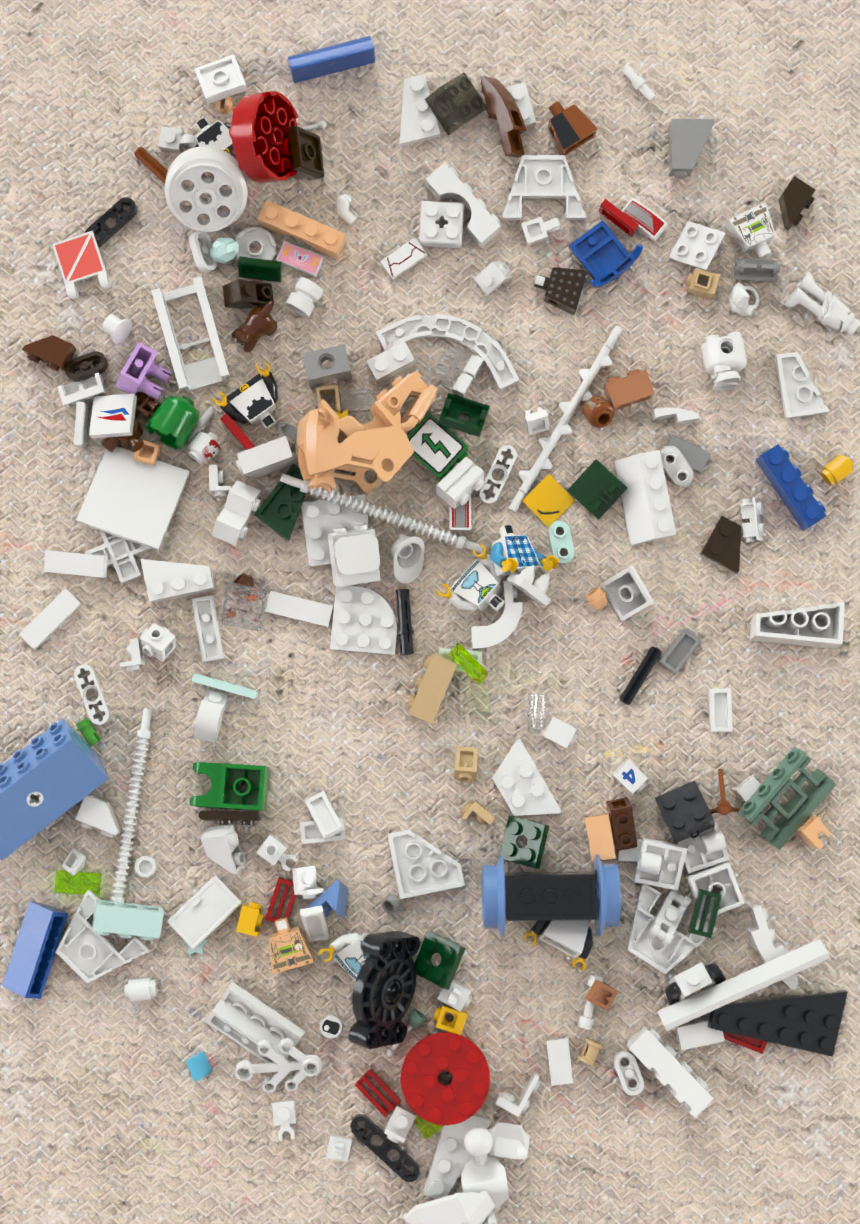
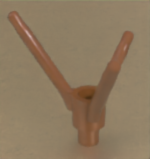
[710,769,741,815]

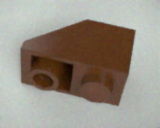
[22,335,76,372]

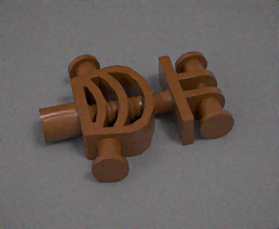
[102,391,161,452]

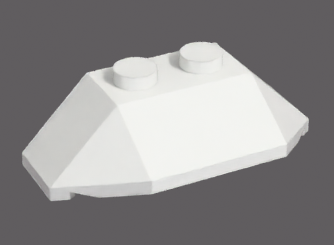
[403,1191,495,1224]

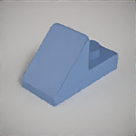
[307,879,349,919]

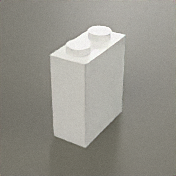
[236,436,298,479]

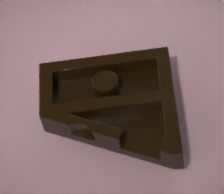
[700,516,741,574]

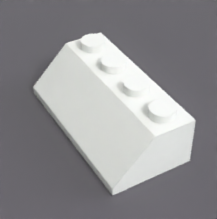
[614,450,677,545]

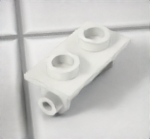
[740,497,766,543]

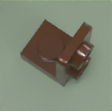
[606,797,638,851]

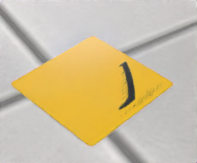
[523,474,575,527]

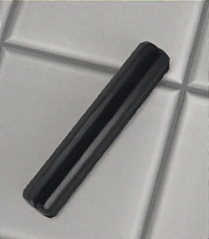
[620,647,661,705]

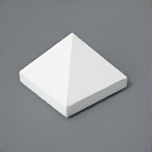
[62,847,86,875]

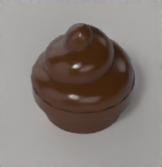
[233,573,255,594]

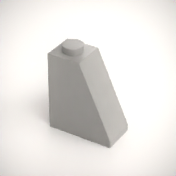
[669,119,714,179]

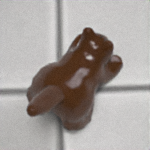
[232,301,278,352]

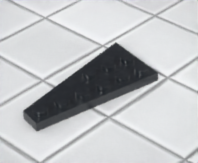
[708,990,848,1057]

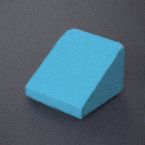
[186,1051,212,1082]

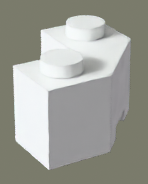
[212,480,261,546]

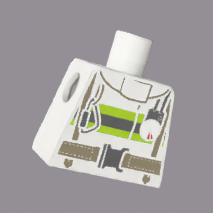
[725,203,775,259]

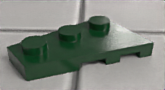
[254,464,306,541]

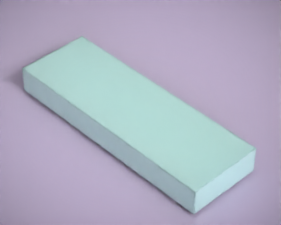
[192,673,259,700]

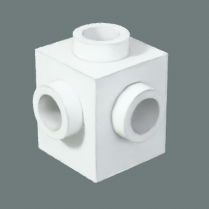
[140,623,176,662]

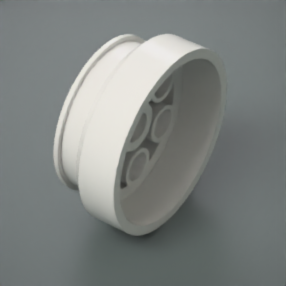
[165,146,248,232]

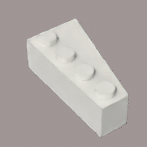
[750,602,845,649]
[626,1026,714,1118]

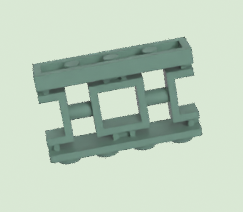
[738,747,836,850]

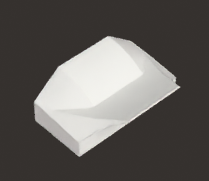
[487,1122,530,1159]

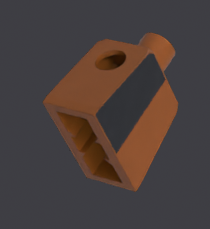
[548,101,597,155]

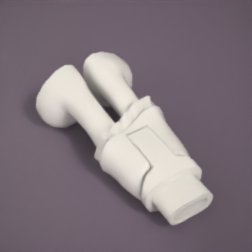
[784,271,860,336]

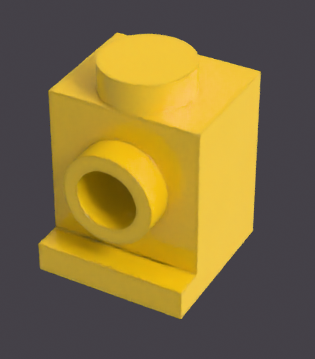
[236,901,264,937]
[433,1003,468,1035]

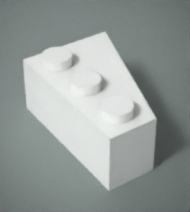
[140,559,217,603]

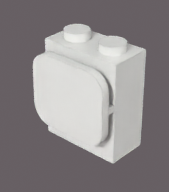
[327,524,381,587]

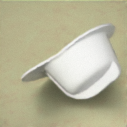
[390,534,425,583]

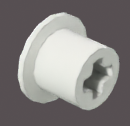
[102,314,132,344]

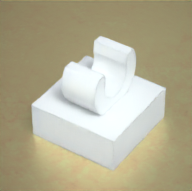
[525,407,550,435]
[326,1134,352,1162]

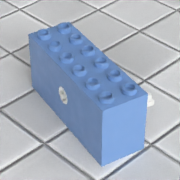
[0,719,109,861]

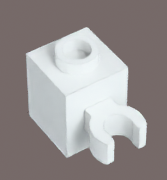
[256,834,298,871]
[437,979,473,1012]

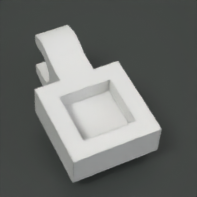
[158,126,197,152]
[521,217,560,246]

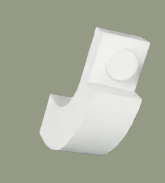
[471,581,522,650]

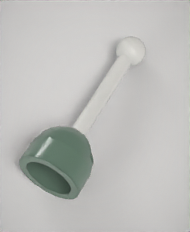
[387,1008,427,1057]

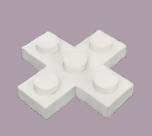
[85,530,152,584]

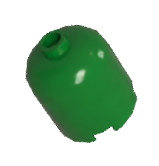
[145,396,199,451]

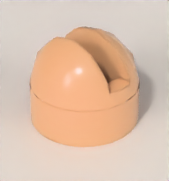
[216,97,233,114]

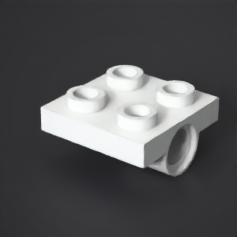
[677,817,730,874]
[634,838,687,891]

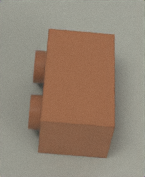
[603,369,655,411]

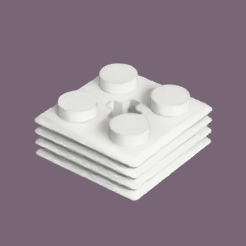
[420,201,464,248]
[687,862,744,919]

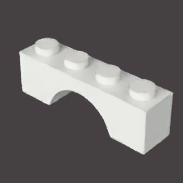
[425,163,501,249]

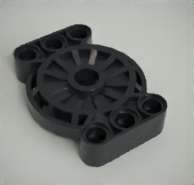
[348,931,420,1049]

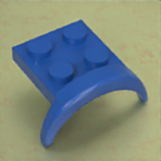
[569,220,643,288]

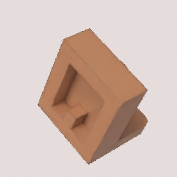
[585,979,619,1011]

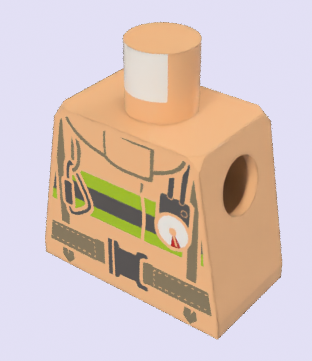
[269,917,315,974]

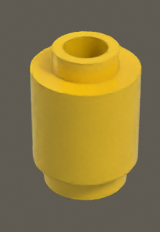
[820,455,854,486]

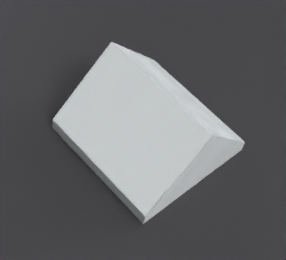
[600,565,654,621]

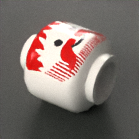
[188,432,220,464]

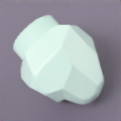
[209,238,239,264]

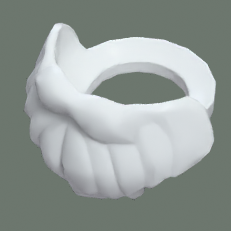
[728,282,760,317]

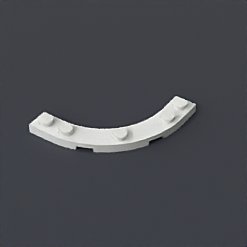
[376,314,519,391]

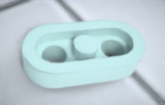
[548,521,574,564]

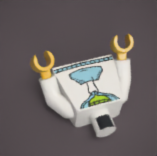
[436,544,504,612]
[318,932,369,981]

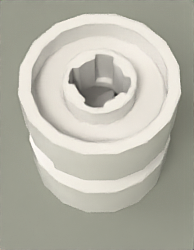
[285,277,324,318]

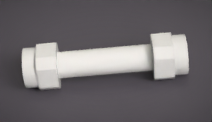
[578,974,603,1030]

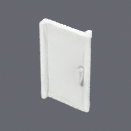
[167,875,242,950]

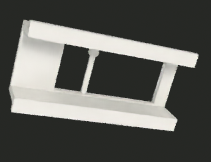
[151,276,229,392]

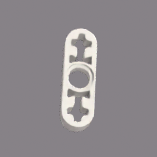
[479,445,517,505]
[74,665,111,725]

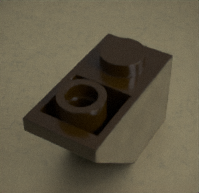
[778,176,816,231]
[222,279,274,309]

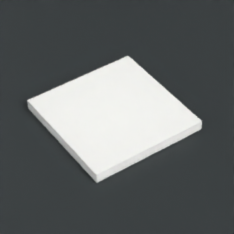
[76,446,190,551]

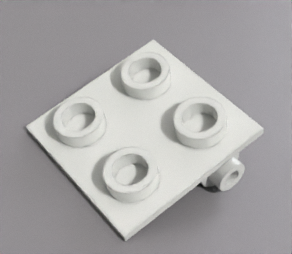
[669,221,726,271]

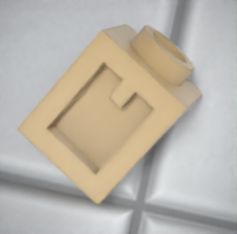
[454,747,478,783]
[461,800,495,825]

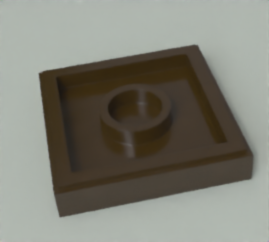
[289,125,324,179]

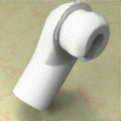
[336,194,358,226]

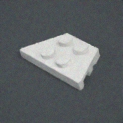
[492,739,562,816]

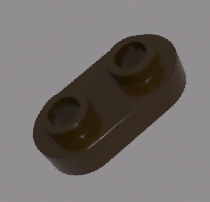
[64,351,108,382]

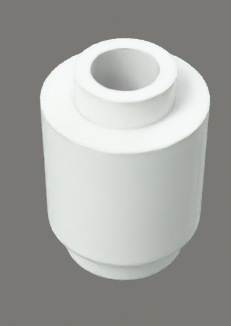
[124,977,158,1002]

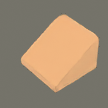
[133,440,162,466]

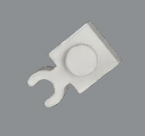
[272,1099,297,1141]

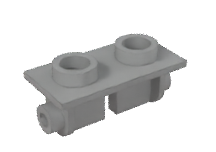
[734,259,780,282]

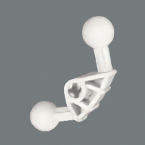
[461,1127,509,1224]

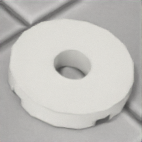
[236,227,277,261]

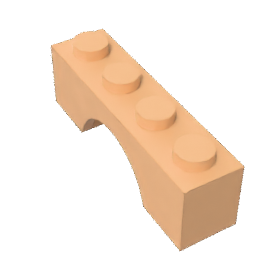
[258,200,346,260]

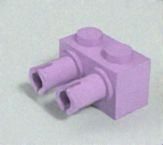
[115,342,173,400]

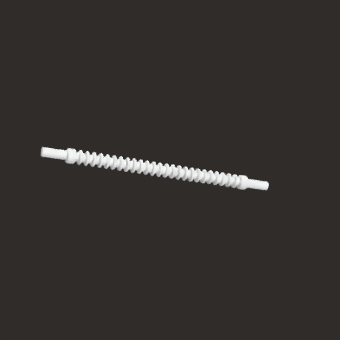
[280,473,486,553]
[110,708,152,902]

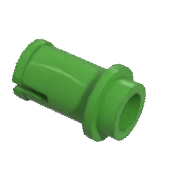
[76,718,101,747]

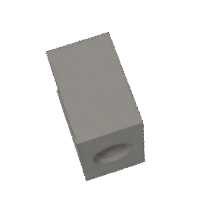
[302,344,352,389]

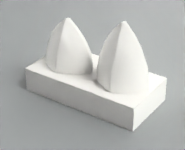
[507,566,551,606]

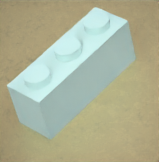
[92,899,164,941]

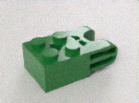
[189,762,270,811]

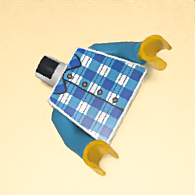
[490,525,559,577]

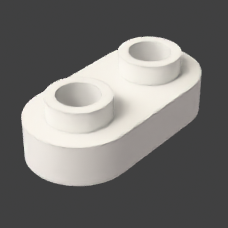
[189,231,217,273]
[660,446,694,486]
[613,1050,644,1096]

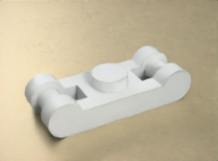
[648,889,691,946]

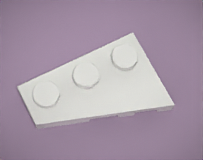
[399,74,440,147]
[775,352,829,419]

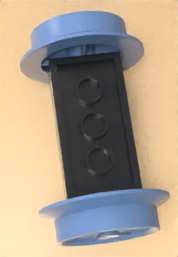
[482,855,621,937]

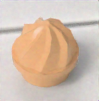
[586,587,608,609]

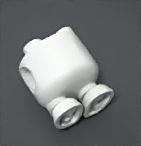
[701,332,747,391]

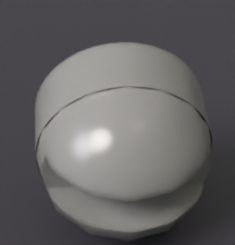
[382,895,402,915]

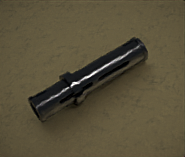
[395,589,414,655]

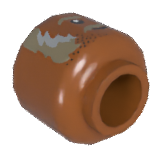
[583,396,615,428]

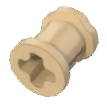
[577,1037,604,1067]

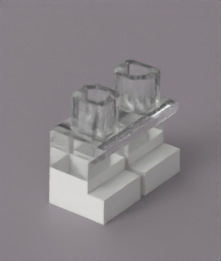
[433,346,484,398]

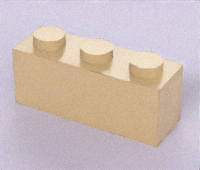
[407,652,458,724]

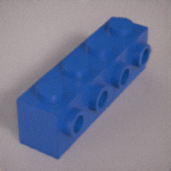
[756,444,826,531]

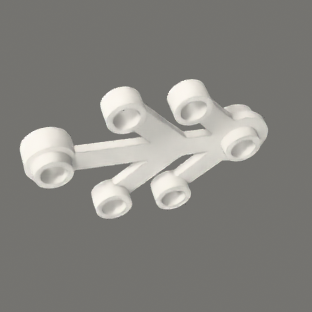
[235,1038,322,1093]

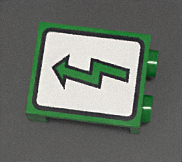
[408,412,469,482]

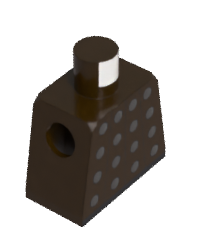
[534,267,587,315]

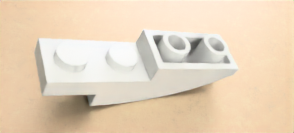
[747,903,798,989]

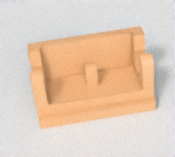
[585,813,617,862]
[796,815,830,850]

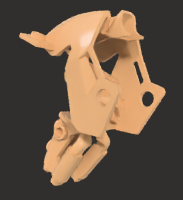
[296,371,438,494]

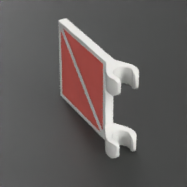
[52,231,111,300]

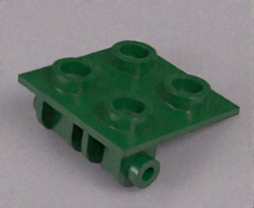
[567,459,628,520]

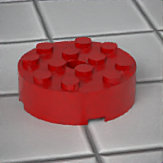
[229,91,298,183]
[400,1032,490,1125]

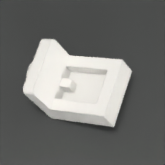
[474,261,512,295]

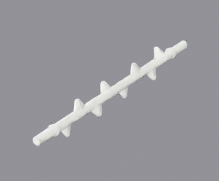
[508,326,623,513]

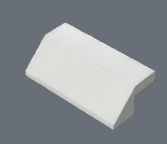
[205,982,305,1063]

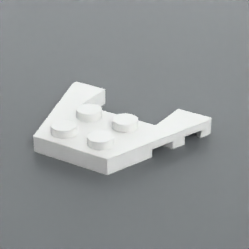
[502,155,586,220]
[627,884,717,974]
[56,889,150,983]

